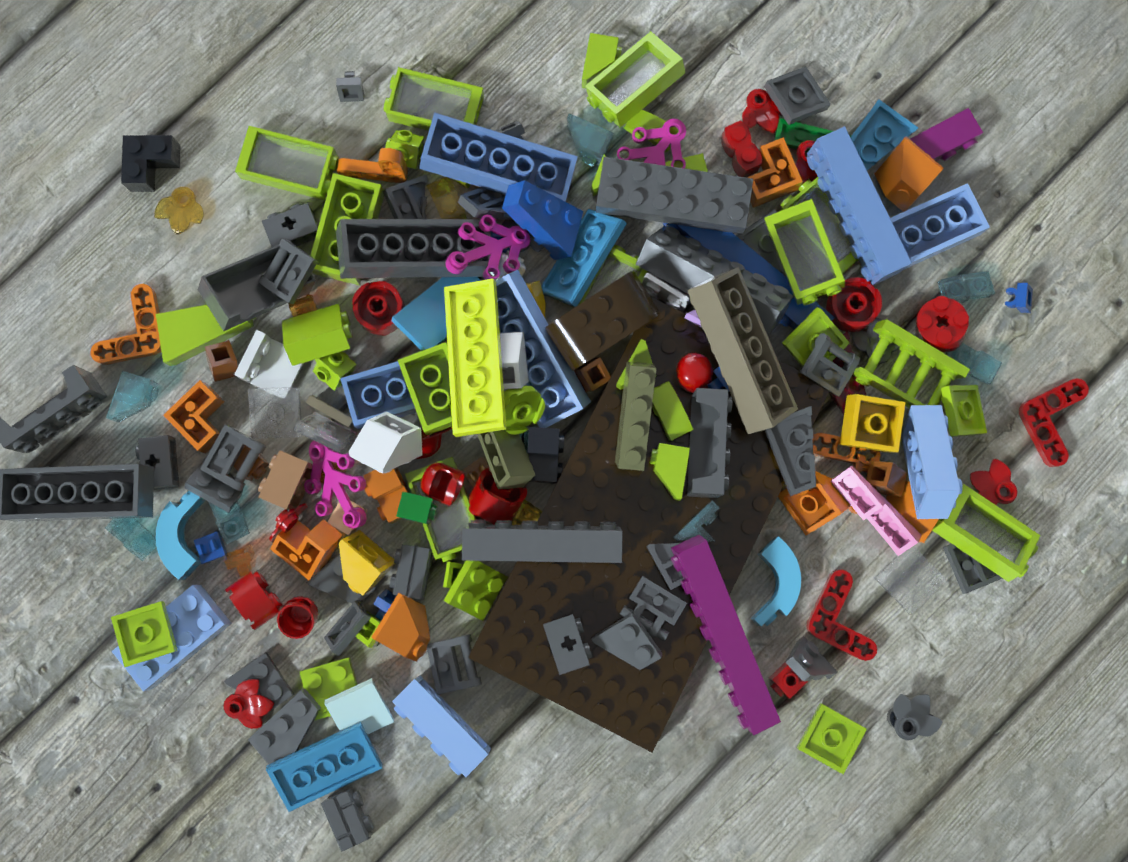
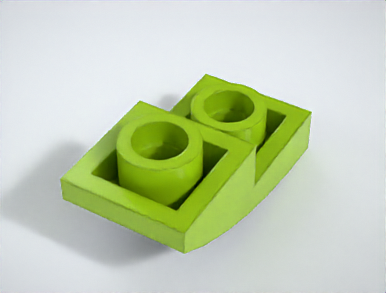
[623,110,679,153]
[652,381,693,441]

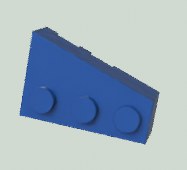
[502,180,584,260]

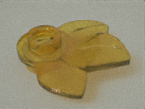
[154,187,204,235]

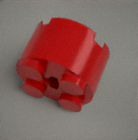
[826,277,882,332]
[352,281,405,336]
[915,296,969,353]
[469,468,527,525]
[225,571,284,630]

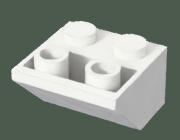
[500,332,529,389]
[349,412,422,474]

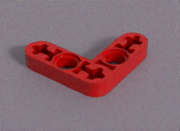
[1019,378,1089,467]
[806,569,877,661]

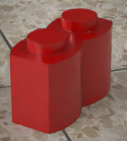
[721,120,762,178]

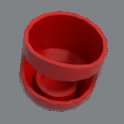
[676,353,713,393]
[421,463,465,506]
[277,596,319,639]

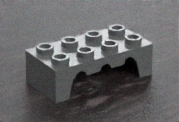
[197,240,316,332]
[0,365,107,453]
[687,388,732,498]

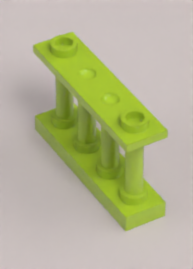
[852,319,970,409]

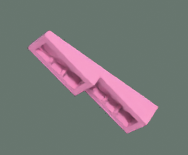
[831,465,922,556]

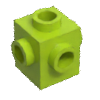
[385,130,424,169]
[312,351,357,391]

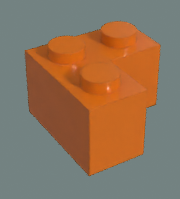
[747,137,803,208]
[163,380,225,454]
[363,467,410,524]
[270,519,343,580]

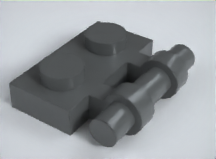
[620,576,687,641]

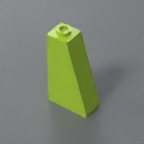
[156,305,256,366]

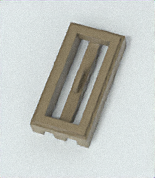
[305,395,354,430]

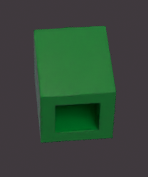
[396,491,438,525]

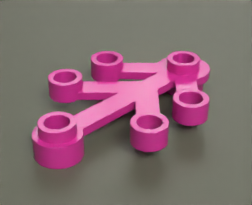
[617,119,686,169]
[445,215,530,281]
[304,439,367,529]

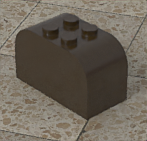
[545,270,661,371]

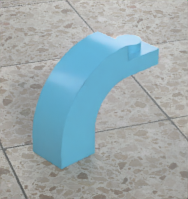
[155,491,206,580]
[751,536,801,626]

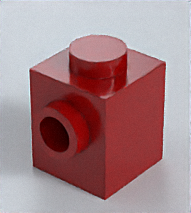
[769,661,808,699]

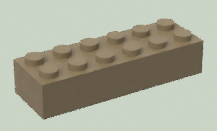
[687,267,798,434]

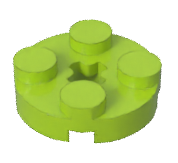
[504,386,545,435]

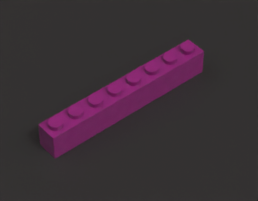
[671,535,781,735]

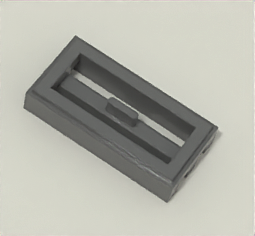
[324,600,371,655]

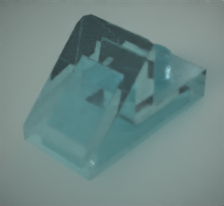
[673,500,719,542]

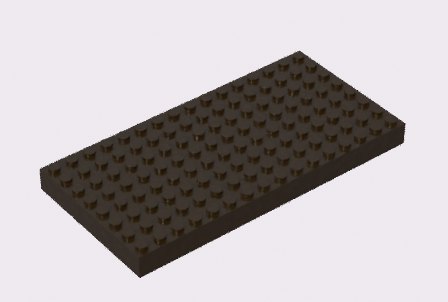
[468,297,829,753]

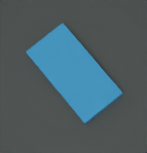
[541,209,627,307]
[391,277,481,351]
[266,722,383,812]

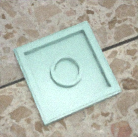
[325,678,394,735]

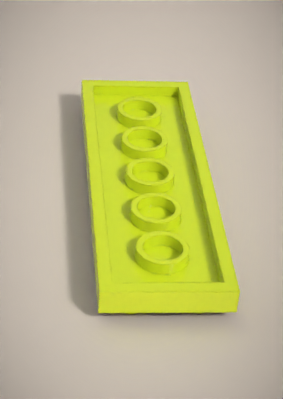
[444,279,507,437]

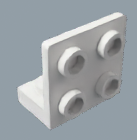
[642,273,690,312]
[234,330,304,399]

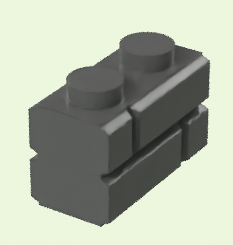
[389,544,433,600]
[321,787,374,852]

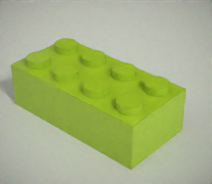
[311,173,384,286]

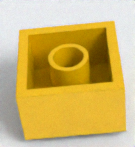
[840,394,906,453]

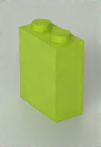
[282,303,353,366]

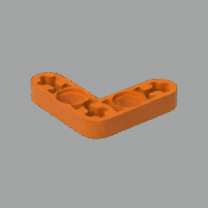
[337,148,408,183]
[90,284,162,365]
[812,433,880,514]

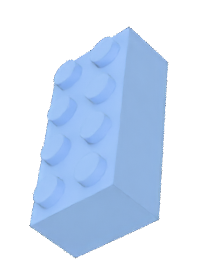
[890,183,990,269]
[901,405,962,519]
[112,585,232,691]
[392,676,491,777]

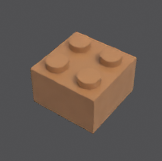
[258,450,313,510]

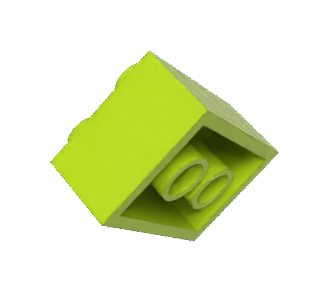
[398,342,452,436]

